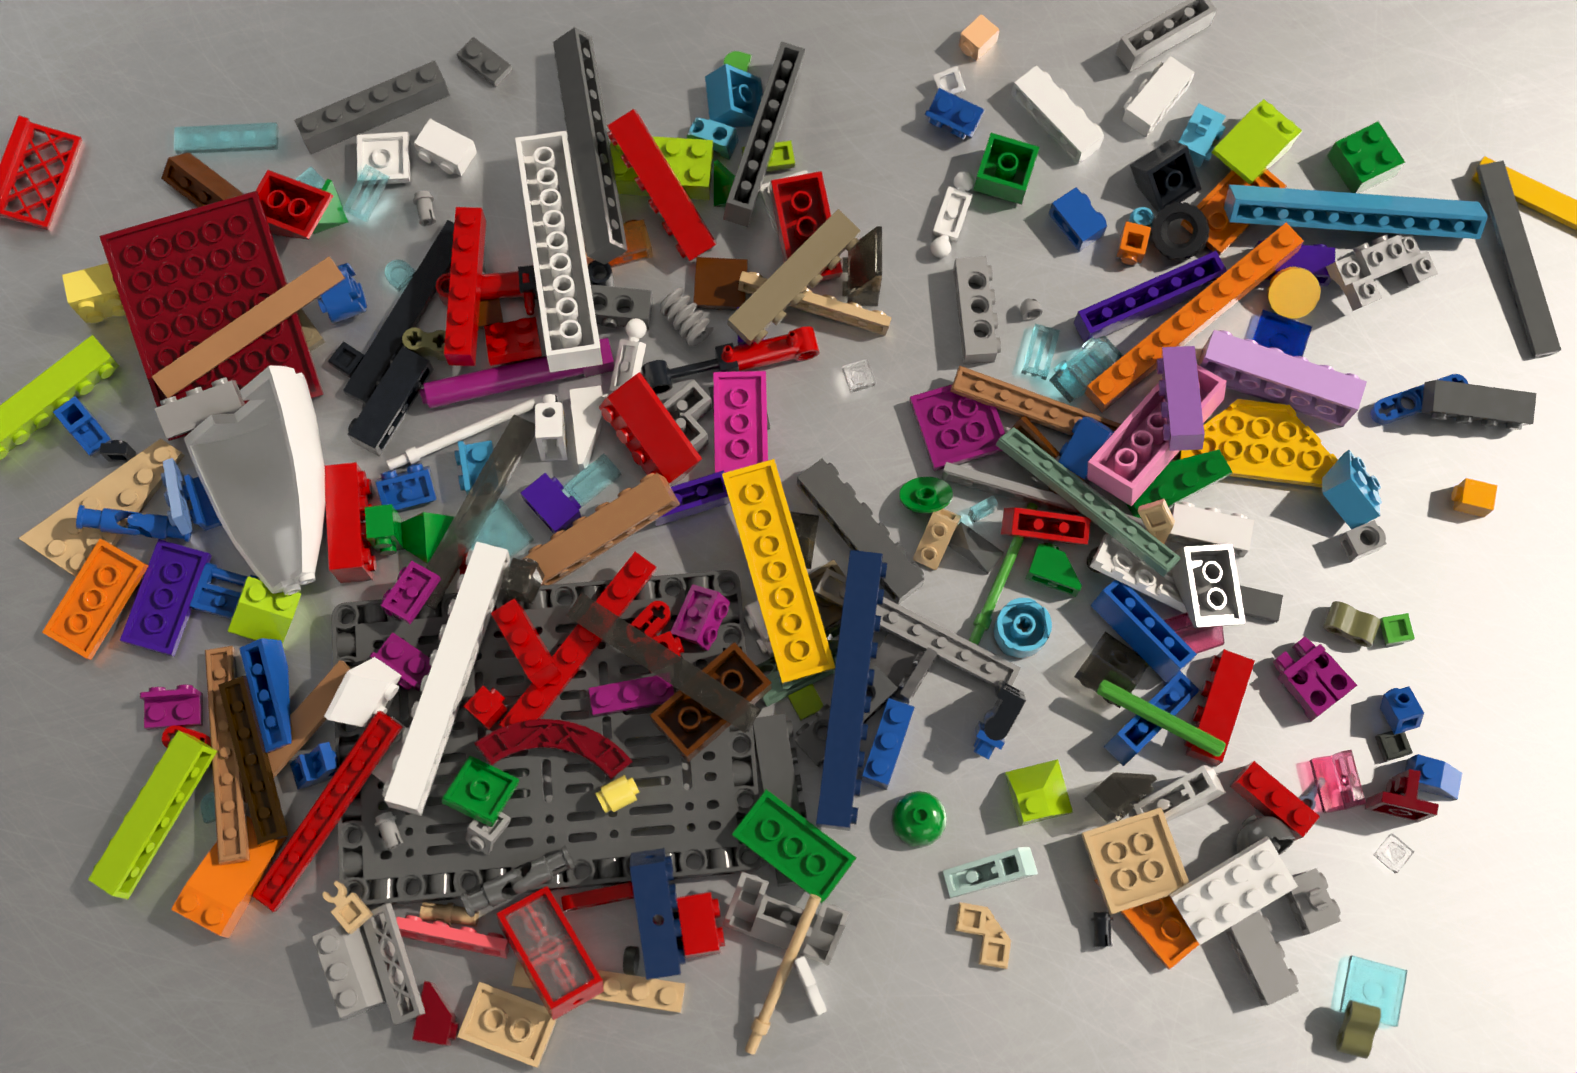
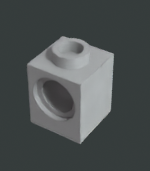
[1339,520,1387,562]

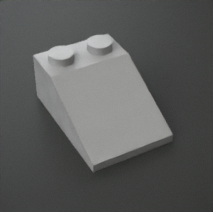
[1171,544,1246,628]

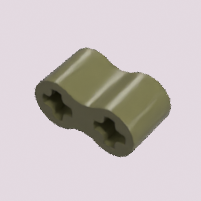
[402,328,447,361]
[1323,601,1381,647]
[1336,1000,1381,1059]

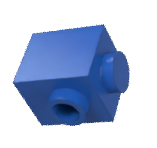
[1380,686,1424,735]

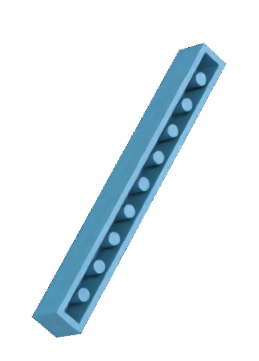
[1224,184,1488,239]

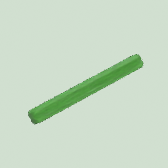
[1097,680,1226,757]

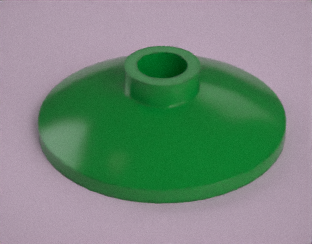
[899,477,953,513]

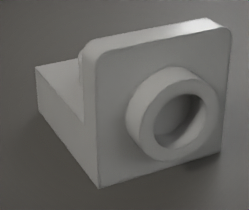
[465,812,511,855]

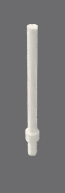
[386,398,536,470]

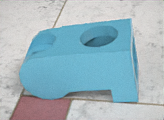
[686,117,739,160]

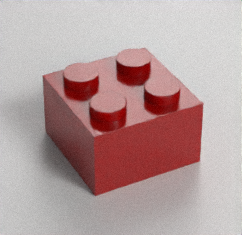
[677,892,725,959]

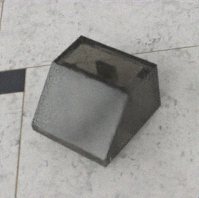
[1084,772,1157,823]

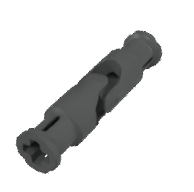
[460,845,576,917]

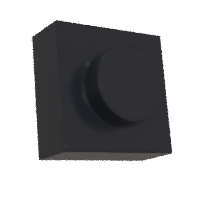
[100,440,136,462]

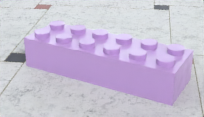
[1198,330,1367,427]

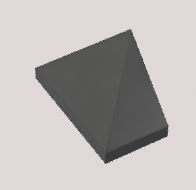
[948,522,1004,574]

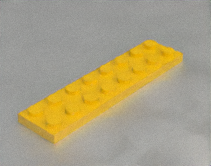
[722,459,835,684]

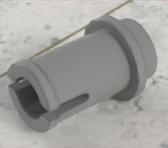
[413,191,436,226]
[375,811,404,850]

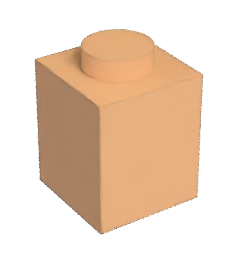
[959,14,1000,61]

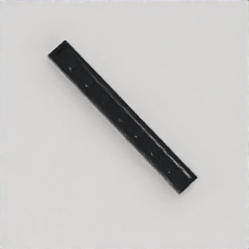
[343,220,454,403]

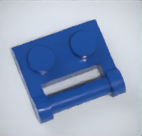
[190,563,260,619]

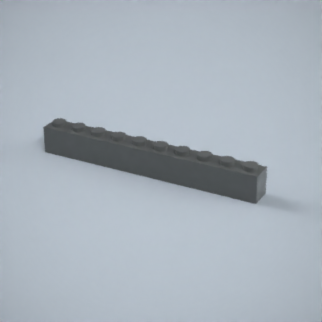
[553,27,628,264]

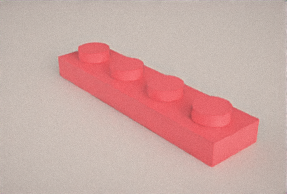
[396,915,510,959]

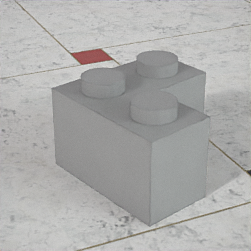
[663,380,712,452]

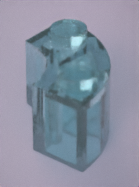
[1049,335,1123,403]

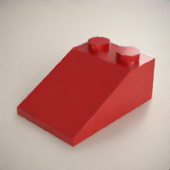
[255,170,333,240]

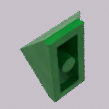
[401,512,457,564]

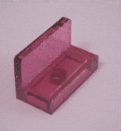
[1164,612,1225,654]
[1310,750,1366,813]

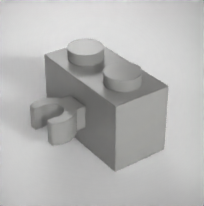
[1285,868,1341,936]

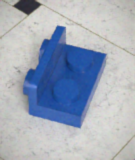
[925,88,985,139]
[375,463,437,510]
[182,474,222,531]

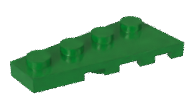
[1126,449,1233,518]

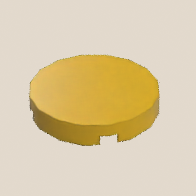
[1267,267,1321,319]

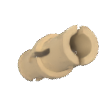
[420,902,480,927]

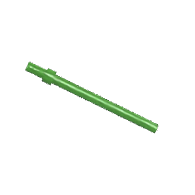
[969,503,1038,645]

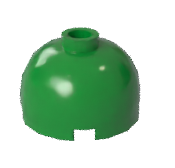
[891,791,947,848]

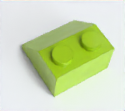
[227,576,301,644]

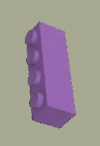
[1157,346,1205,451]

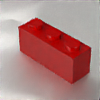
[1001,507,1091,545]
[491,598,562,689]
[1230,761,1320,841]

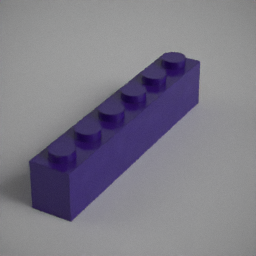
[1073,251,1227,345]

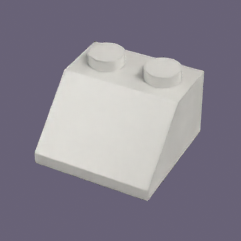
[324,657,401,727]

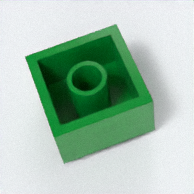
[1327,121,1405,193]
[973,133,1040,205]

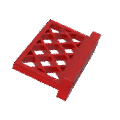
[0,115,82,230]

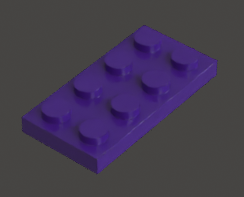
[120,539,212,657]

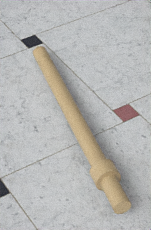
[745,894,821,1054]

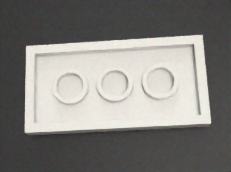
[1169,836,1298,945]

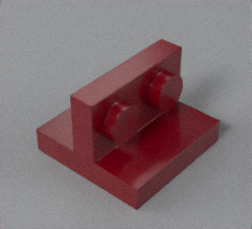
[1365,769,1439,822]

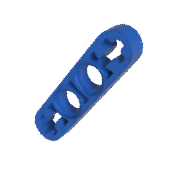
[1370,374,1468,425]

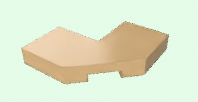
[1138,499,1175,544]
[955,902,1011,969]

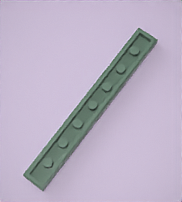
[996,427,1181,577]

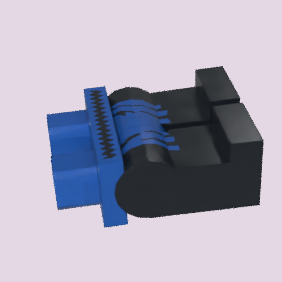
[973,680,1026,759]

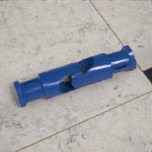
[76,505,193,542]

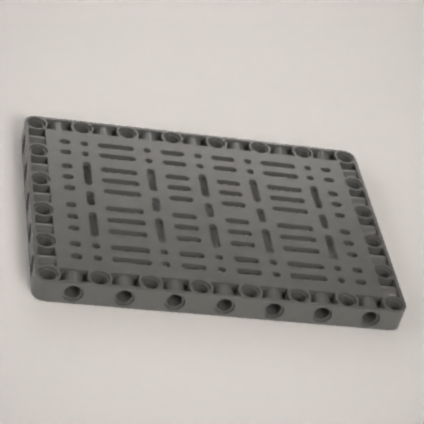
[332,570,764,907]

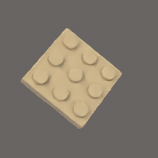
[1081,807,1189,915]

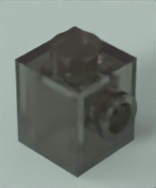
[501,558,545,604]

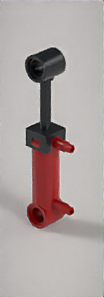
[435,260,614,315]
[641,326,820,394]

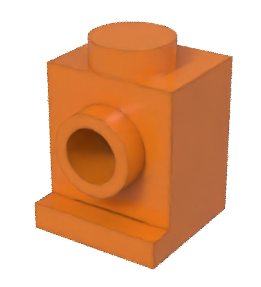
[1116,221,1151,265]

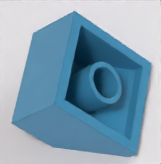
[705,64,763,128]

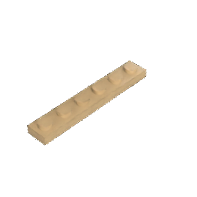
[738,271,892,336]
[512,958,686,1013]

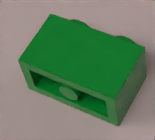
[365,504,404,555]

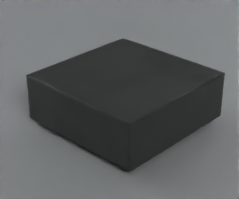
[1375,731,1413,762]

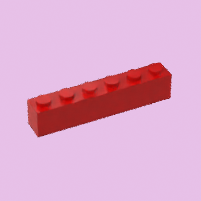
[607,109,717,261]
[444,207,486,366]

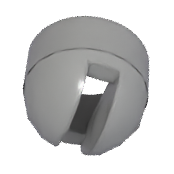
[1020,299,1043,321]

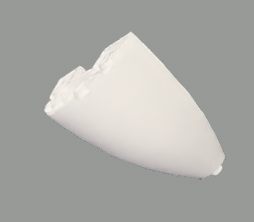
[184,366,325,595]

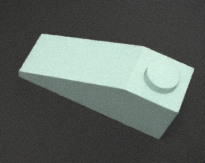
[943,847,1038,898]

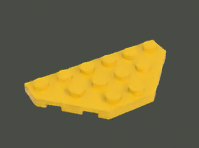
[1179,399,1338,488]

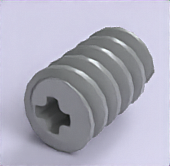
[660,288,714,346]

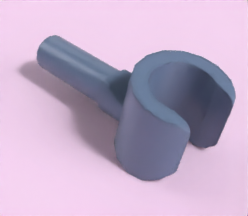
[1299,778,1325,810]

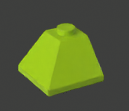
[1005,759,1073,826]

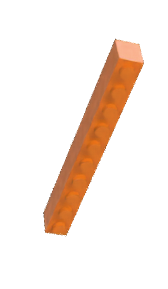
[1085,223,1304,413]

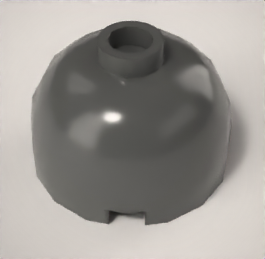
[1236,815,1295,855]

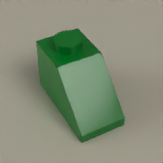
[1025,543,1082,597]

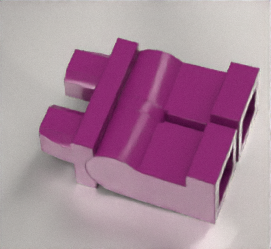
[1273,637,1358,722]

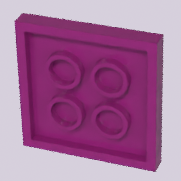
[909,384,1005,471]

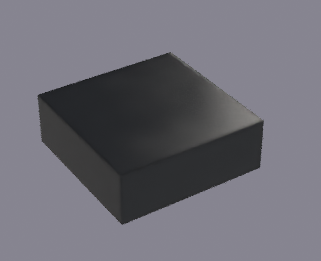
[328,341,364,378]

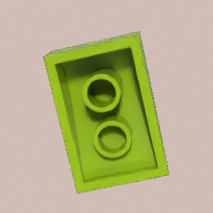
[1211,99,1302,184]

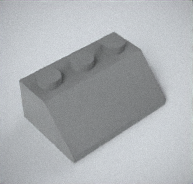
[312,924,387,1019]

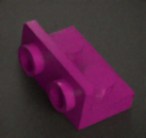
[381,561,441,624]
[671,584,730,651]
[370,632,432,692]
[140,685,203,730]

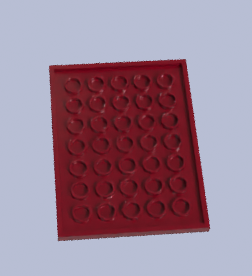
[99,191,324,441]

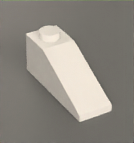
[569,386,608,472]
[1133,765,1226,821]

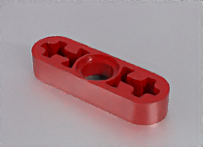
[561,882,634,912]

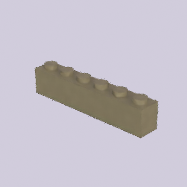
[727,209,861,346]

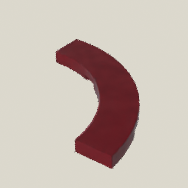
[474,719,633,779]

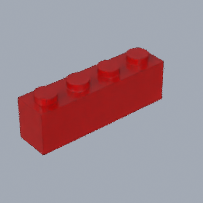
[1184,649,1255,766]

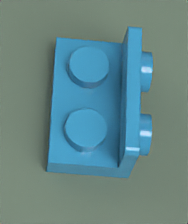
[455,440,501,499]

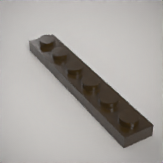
[218,676,288,845]

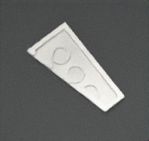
[1089,533,1187,613]

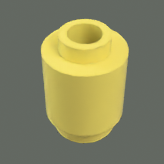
[596,775,640,813]

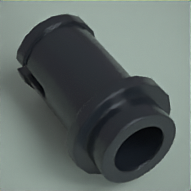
[1091,912,1114,947]

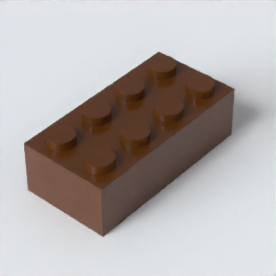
[650,642,772,762]

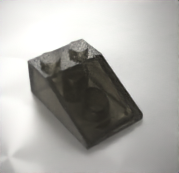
[842,226,882,306]

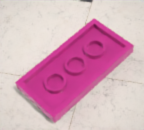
[713,371,768,473]

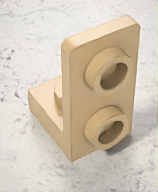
[913,508,962,570]

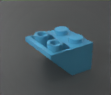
[1322,450,1382,529]

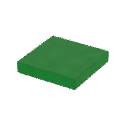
[442,755,520,827]

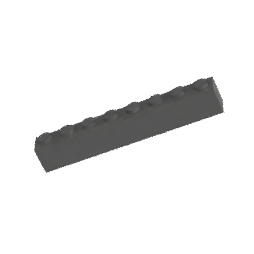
[723,41,805,227]

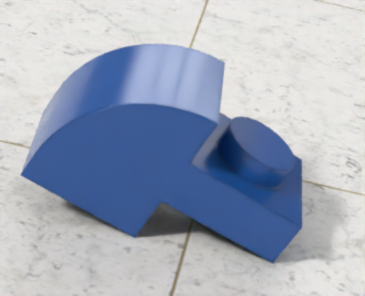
[53,396,112,456]
[290,742,337,790]

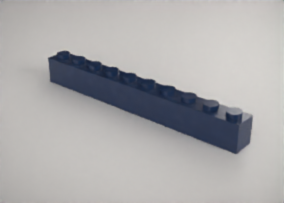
[816,550,887,831]

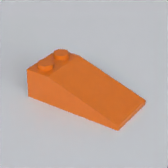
[171,815,287,938]

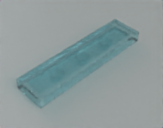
[174,122,278,154]

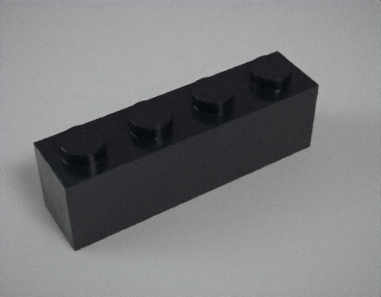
[348,346,434,457]

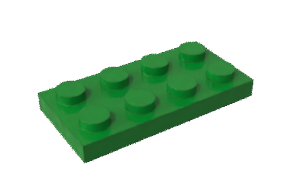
[732,789,856,904]

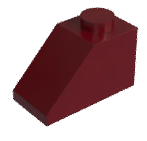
[412,981,459,1046]

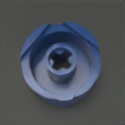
[318,263,367,323]

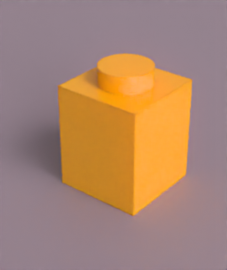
[1451,478,1498,517]

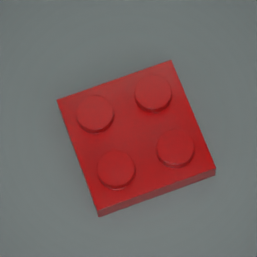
[484,317,542,366]

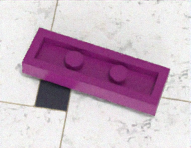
[588,673,674,717]

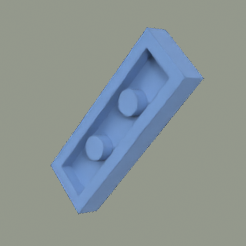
[161,458,193,535]

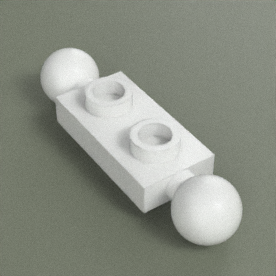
[931,171,974,258]
[609,318,646,392]

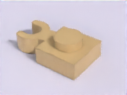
[322,881,373,934]

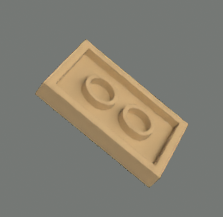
[457,982,558,1068]

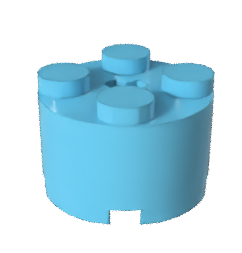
[993,598,1052,658]

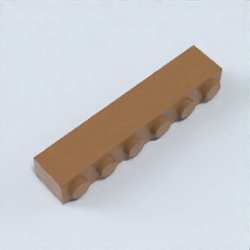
[522,473,680,586]

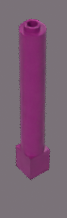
[420,338,615,409]

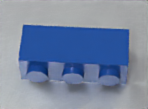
[861,698,915,790]

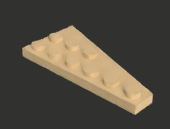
[18,438,185,577]

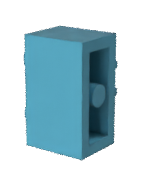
[1179,103,1226,168]

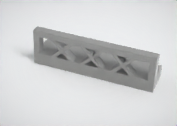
[363,903,425,1026]

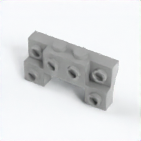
[1326,234,1438,311]
[722,872,849,966]

